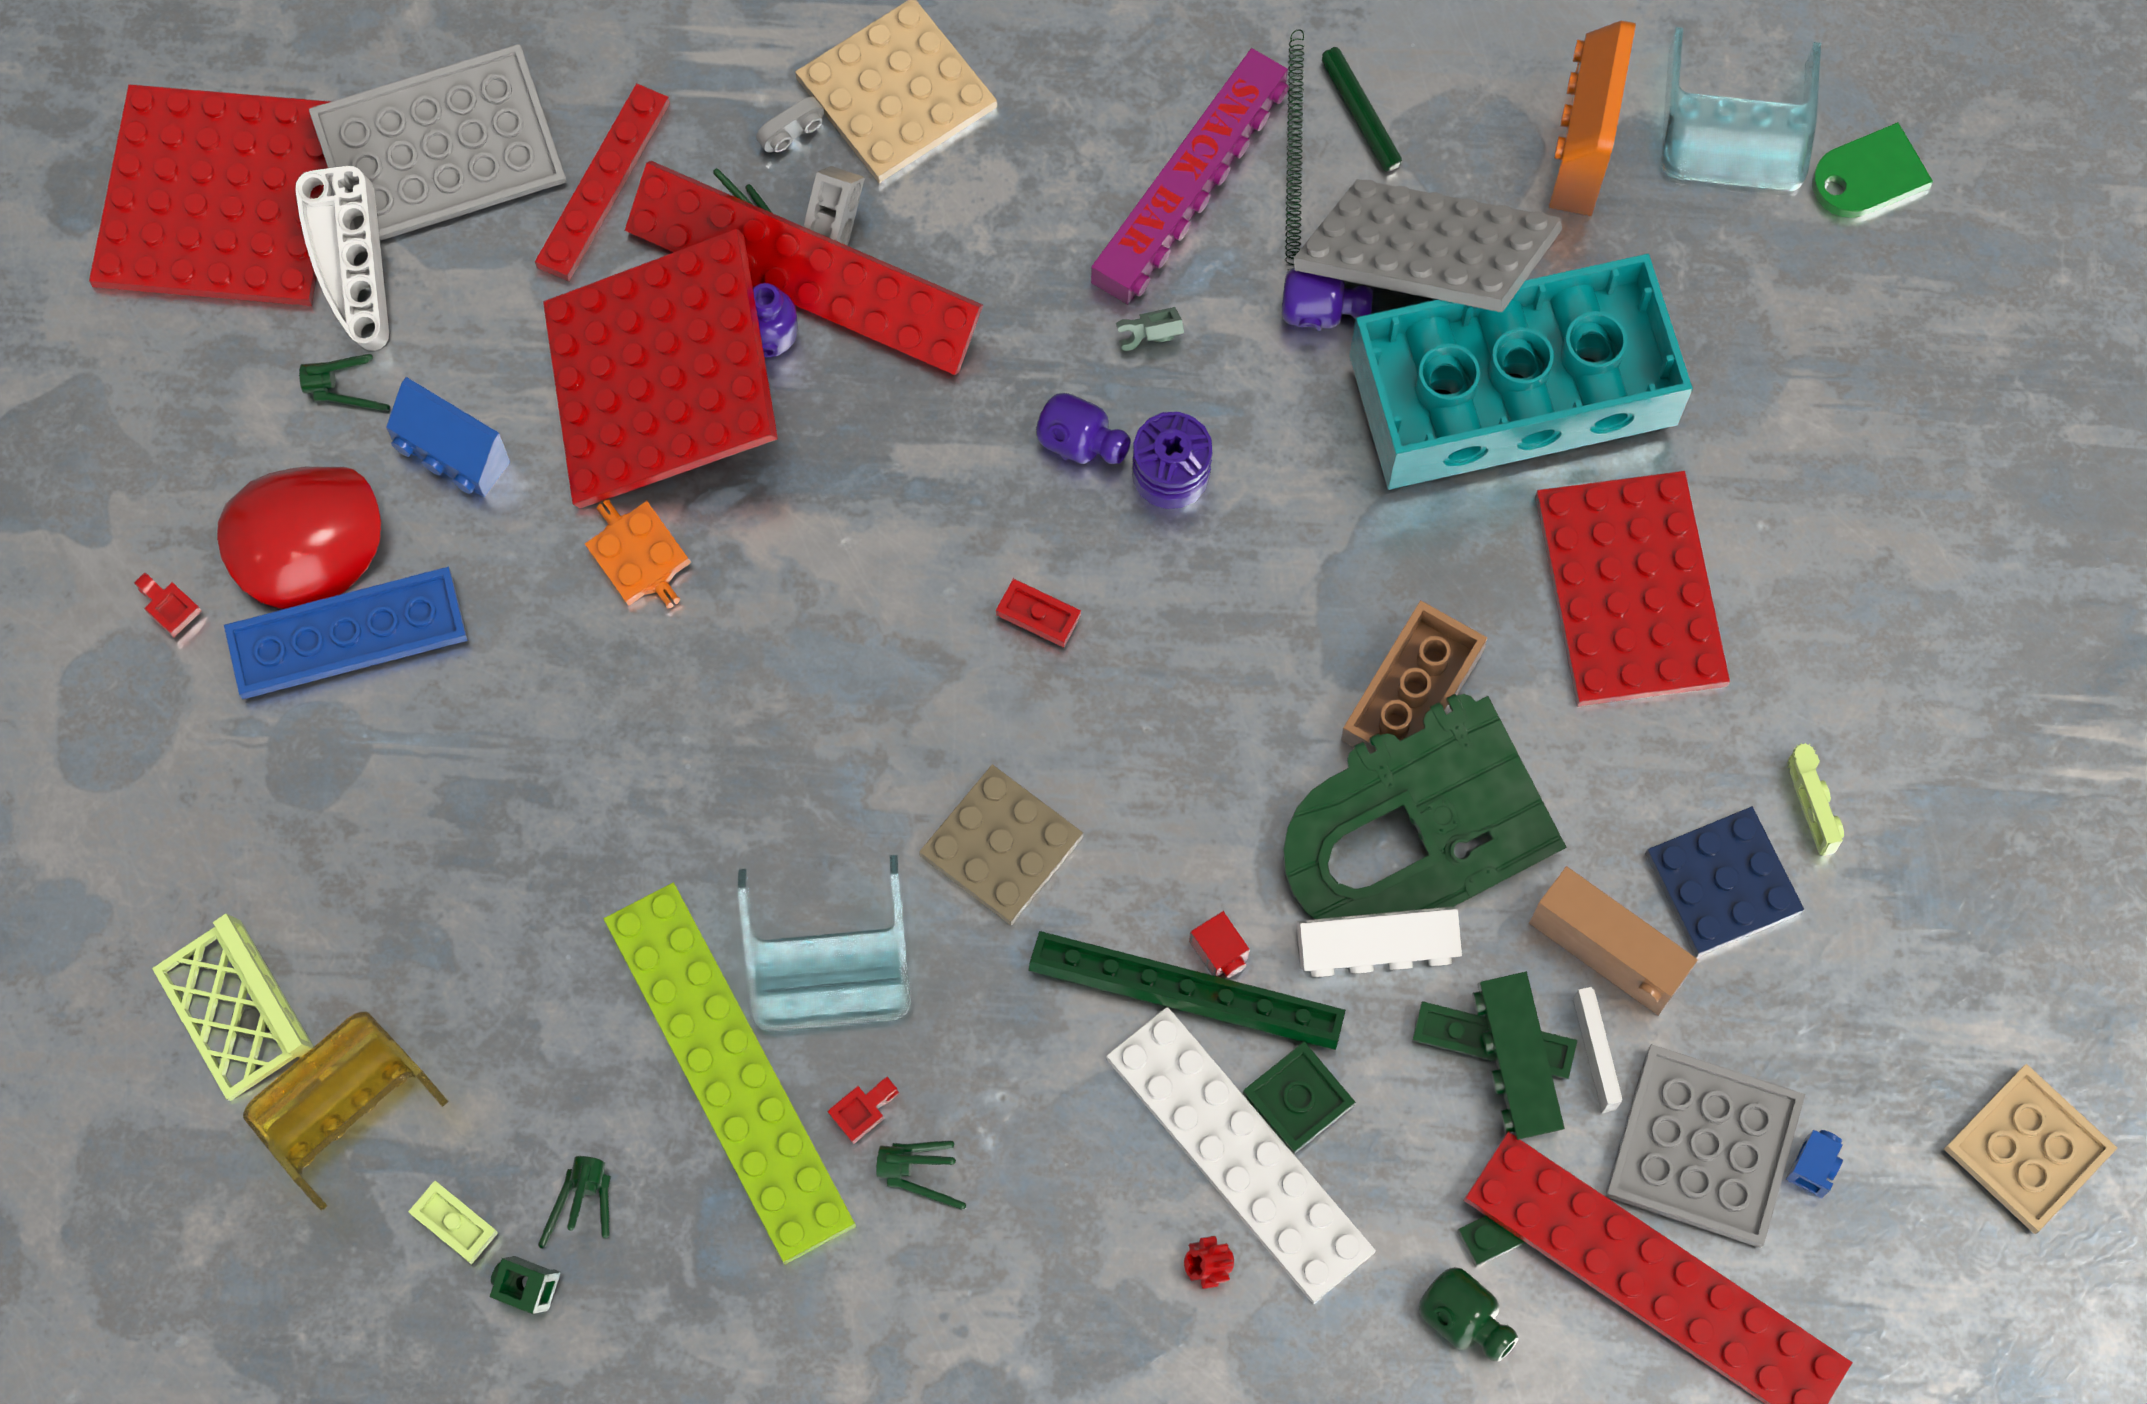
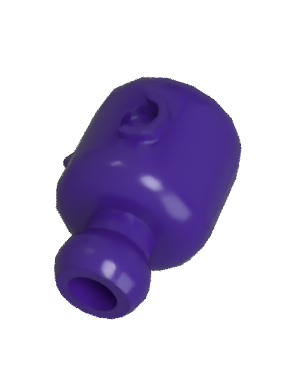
[1282,268,1373,331]
[753,283,798,357]
[1036,393,1131,464]

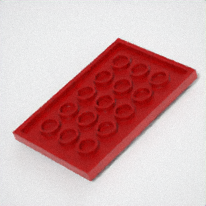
[1535,471,1730,707]

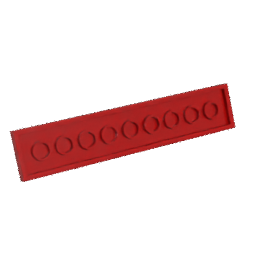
[624,161,983,375]
[1463,1132,1853,1404]

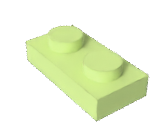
[408,1181,498,1265]

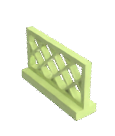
[152,914,315,1101]

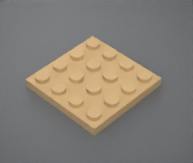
[795,0,997,183]

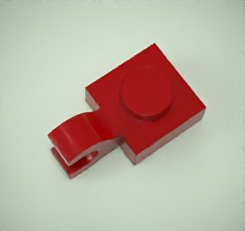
[134,573,202,638]
[827,1077,899,1144]

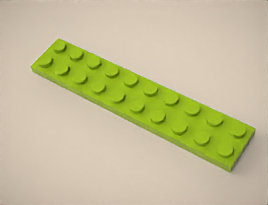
[603,882,856,1265]

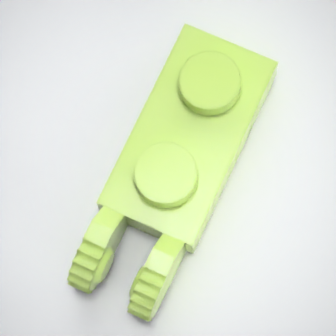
[1787,743,1844,856]

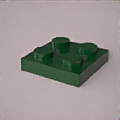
[1242,1041,1356,1154]

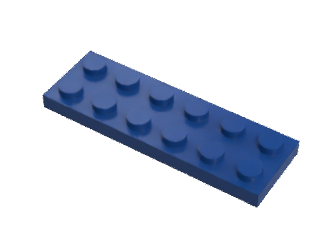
[224,566,468,700]

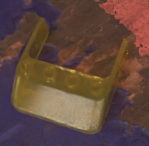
[243,1011,449,1211]

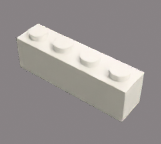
[1296,907,1462,977]

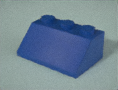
[386,377,510,498]

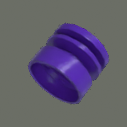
[1132,412,1213,509]

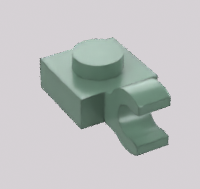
[1116,307,1184,351]

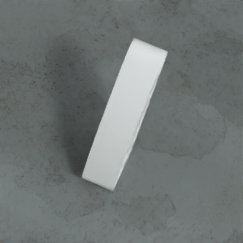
[296,166,389,351]

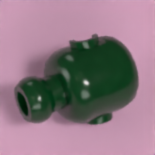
[1419,1267,1518,1362]

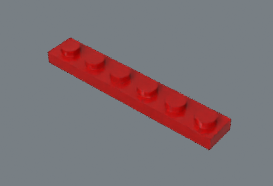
[535,83,670,282]

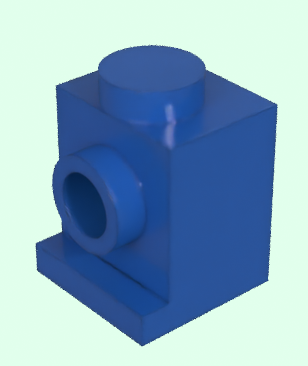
[1786,1129,1843,1198]

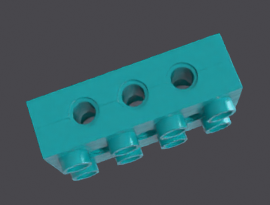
[1349,253,1693,490]

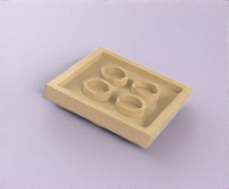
[1944,1064,2117,1234]

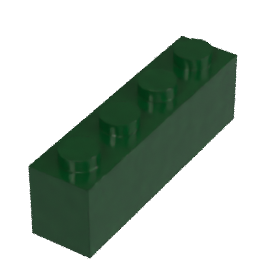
[1472,971,1565,1140]

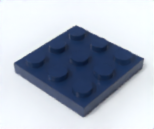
[1645,806,1805,958]

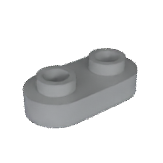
[756,97,824,152]

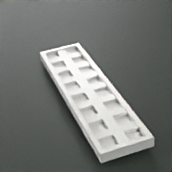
[1106,1007,1376,1304]

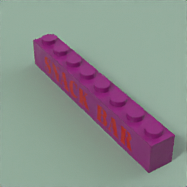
[1091,48,1289,305]

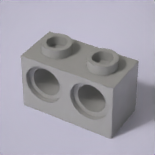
[803,166,865,246]

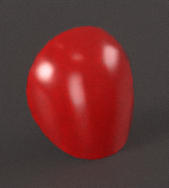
[217,466,381,609]

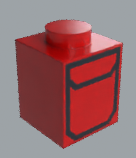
[1189,911,1250,978]

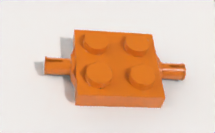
[585,500,691,608]

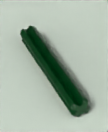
[1322,47,1402,172]

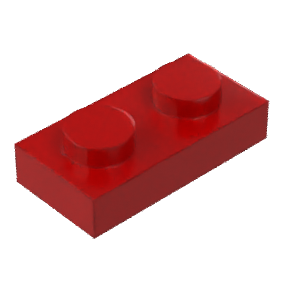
[996,578,1081,648]

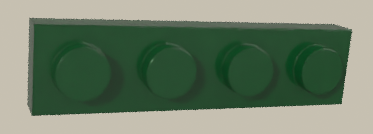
[1412,1001,1578,1080]

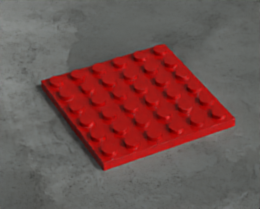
[89,84,331,306]
[543,229,778,509]

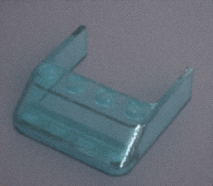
[1661,27,1821,191]
[738,855,911,1032]

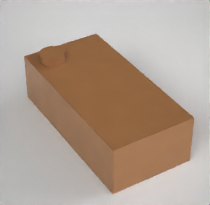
[1341,600,1488,754]
[1529,866,1698,1016]

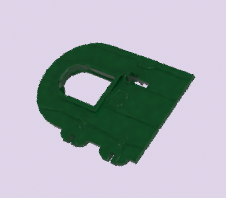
[1283,694,1567,919]

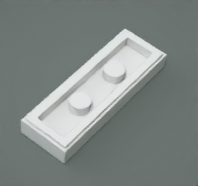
[1573,987,1623,1113]

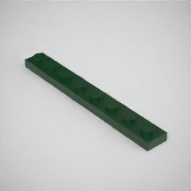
[1028,931,1346,1050]

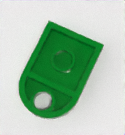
[1812,122,1933,218]

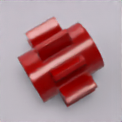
[1184,1236,1234,1289]

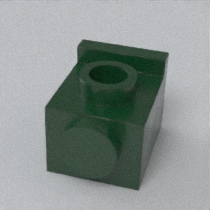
[490,1256,561,1314]

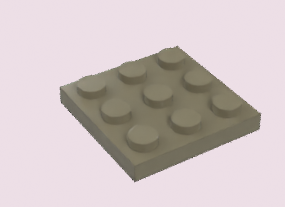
[919,764,1084,925]

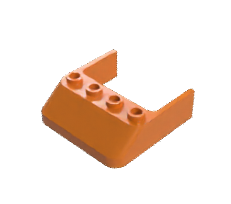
[1549,20,1636,216]

